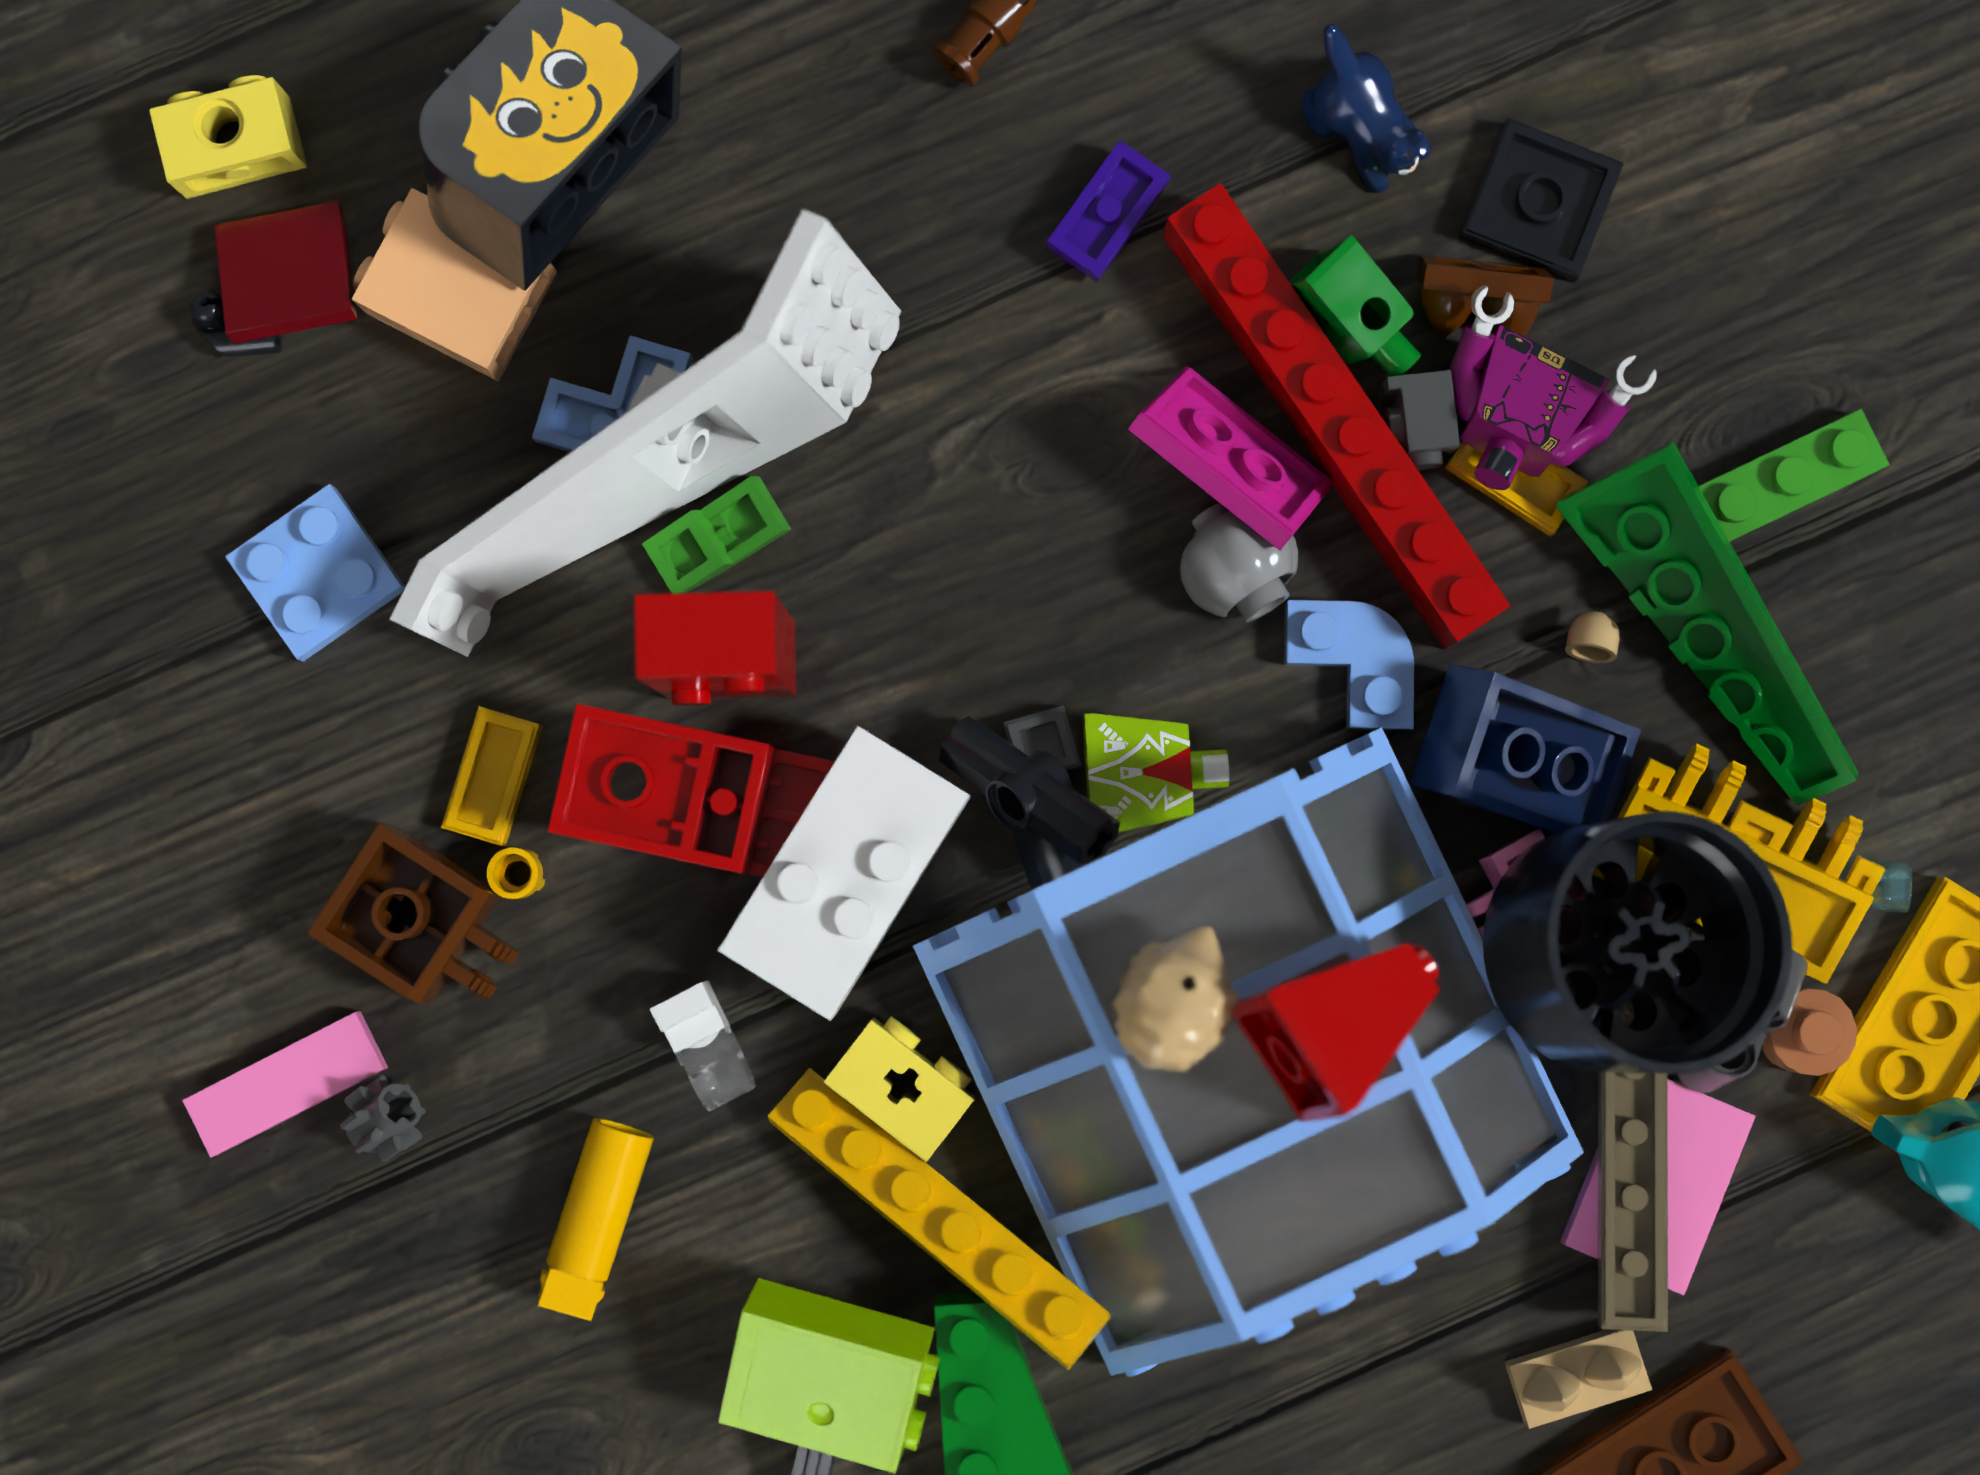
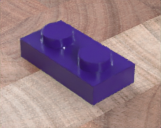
[1046,140,1171,283]

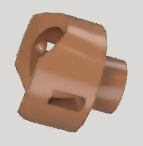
[1762,988,1857,1076]

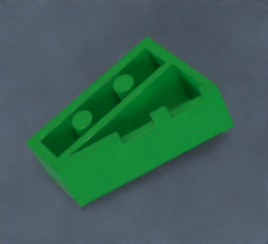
[934,1292,1074,1475]

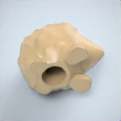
[1113,926,1239,1072]

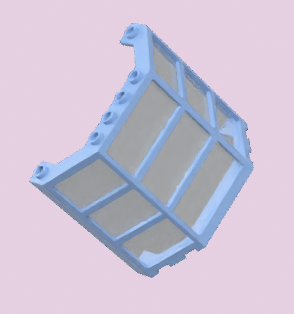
[913,728,1584,1377]

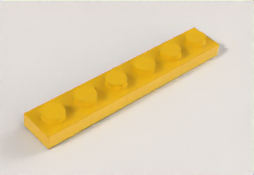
[767,1068,1111,1371]

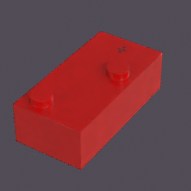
[635,591,796,706]

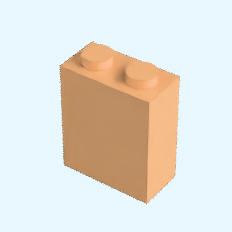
[351,188,557,382]

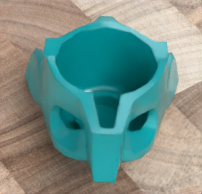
[1871,1097,1980,1230]

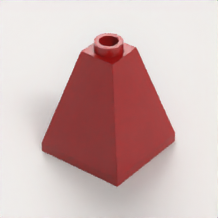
[1232,943,1440,1122]

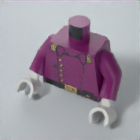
[1449,285,1656,490]

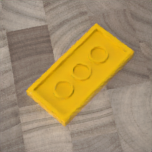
[1810,877,1980,1134]

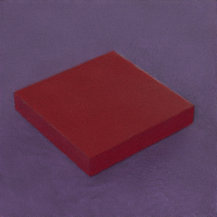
[215,201,357,344]

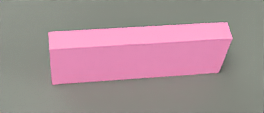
[182,1011,388,1158]

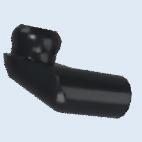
[190,292,283,357]

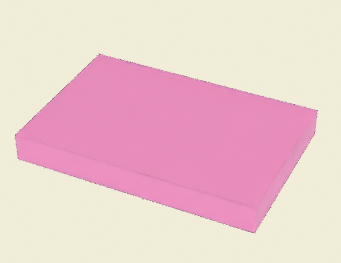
[1560,1079,1756,1295]

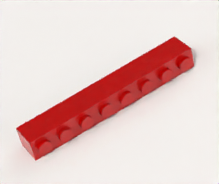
[1163,183,1511,649]

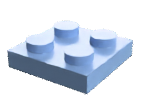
[225,484,406,662]

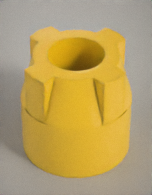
[486,848,545,899]

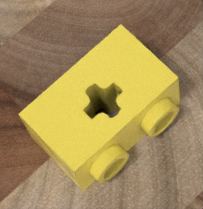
[824,1016,975,1162]

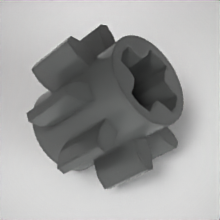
[340,1075,426,1162]

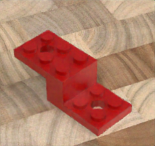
[548,703,835,877]

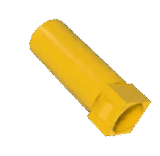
[538,1118,655,1321]

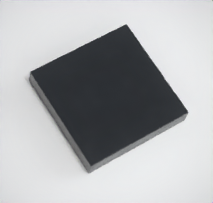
[1458,117,1624,283]

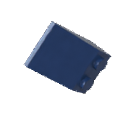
[1409,664,1641,834]

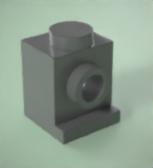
[1378,370,1460,471]

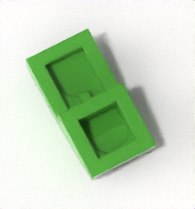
[642,476,792,594]

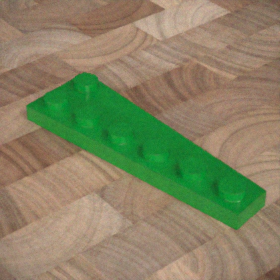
[1556,440,1858,806]

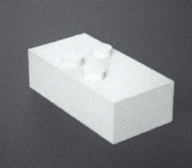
[718,726,970,1020]

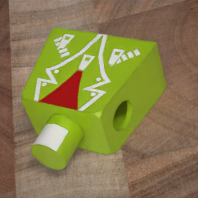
[1082,713,1229,833]

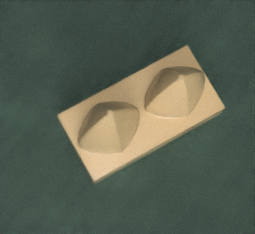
[1504,1329,1652,1429]

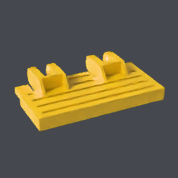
[1593,743,1886,984]

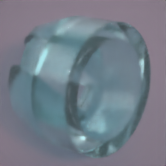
[1871,861,1912,913]

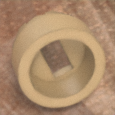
[1565,611,1620,663]

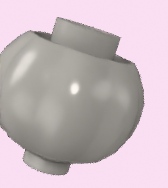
[1180,503,1298,622]

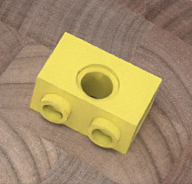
[149,75,307,199]

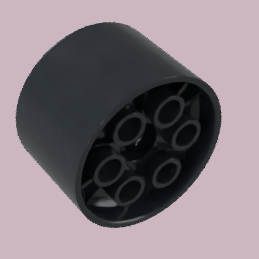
[1483,811,1792,1074]

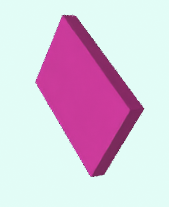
[1128,366,1334,551]

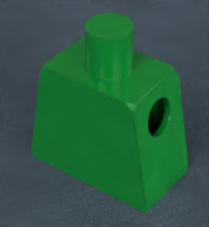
[1289,235,1421,377]

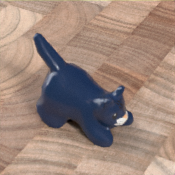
[1302,24,1431,193]

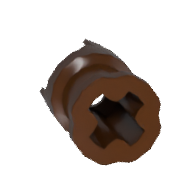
[931,0,1036,87]

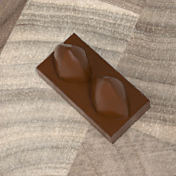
[1416,254,1554,338]

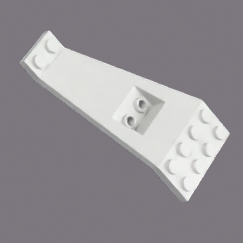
[390,210,901,657]

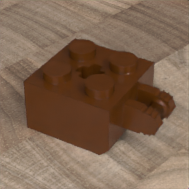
[307,823,519,1004]

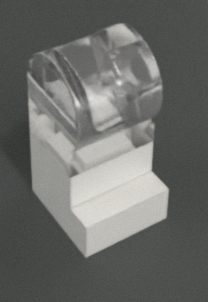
[650,980,756,1112]

